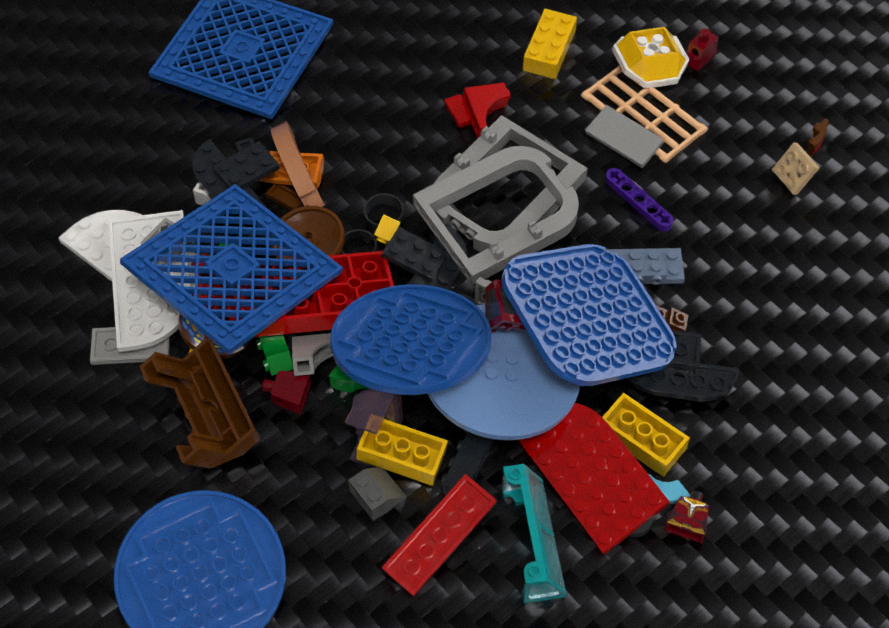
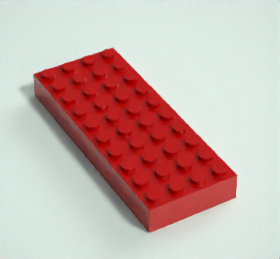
[197,251,394,339]

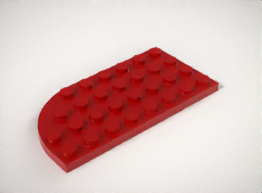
[519,403,671,554]

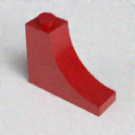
[462,83,510,139]

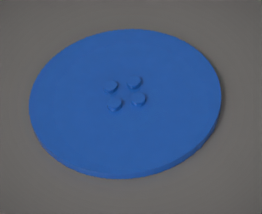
[330,285,491,395]
[114,490,286,628]

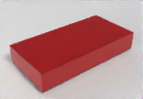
[444,94,471,128]

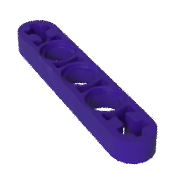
[605,168,673,231]

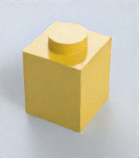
[374,214,400,244]

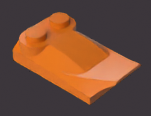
[259,151,324,188]

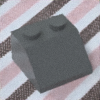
[348,467,407,521]

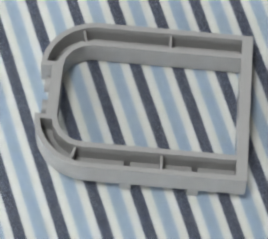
[434,115,587,252]
[413,146,579,286]

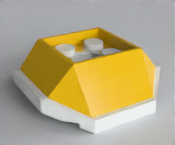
[612,27,689,89]

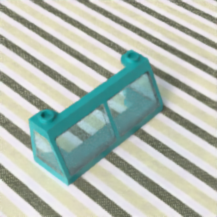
[502,464,566,603]

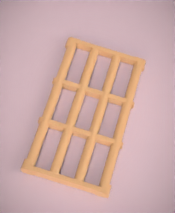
[581,65,708,163]

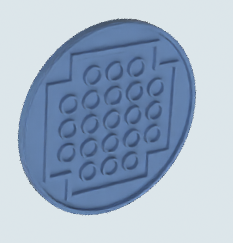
[427,304,580,440]

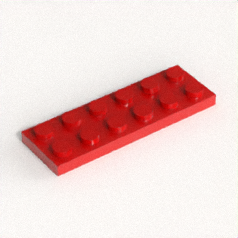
[382,474,497,597]

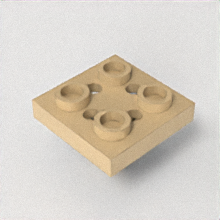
[772,143,819,194]

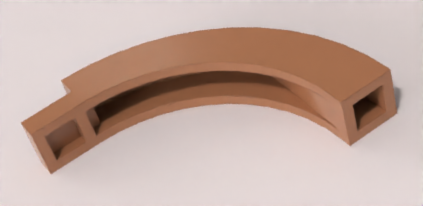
[271,121,324,207]

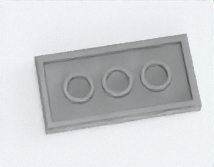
[585,105,664,168]
[90,327,170,365]

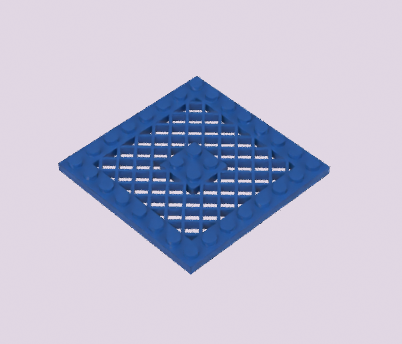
[149,0,334,119]
[120,184,343,355]

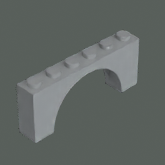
[292,333,333,376]

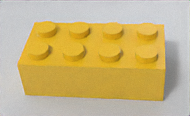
[523,9,577,79]
[603,393,690,477]
[356,414,448,486]

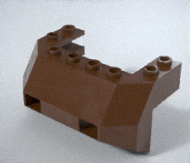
[140,337,260,469]

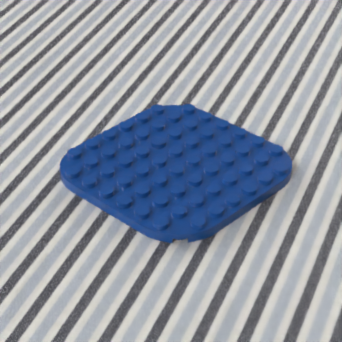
[502,244,677,386]

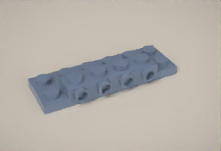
[605,248,684,285]

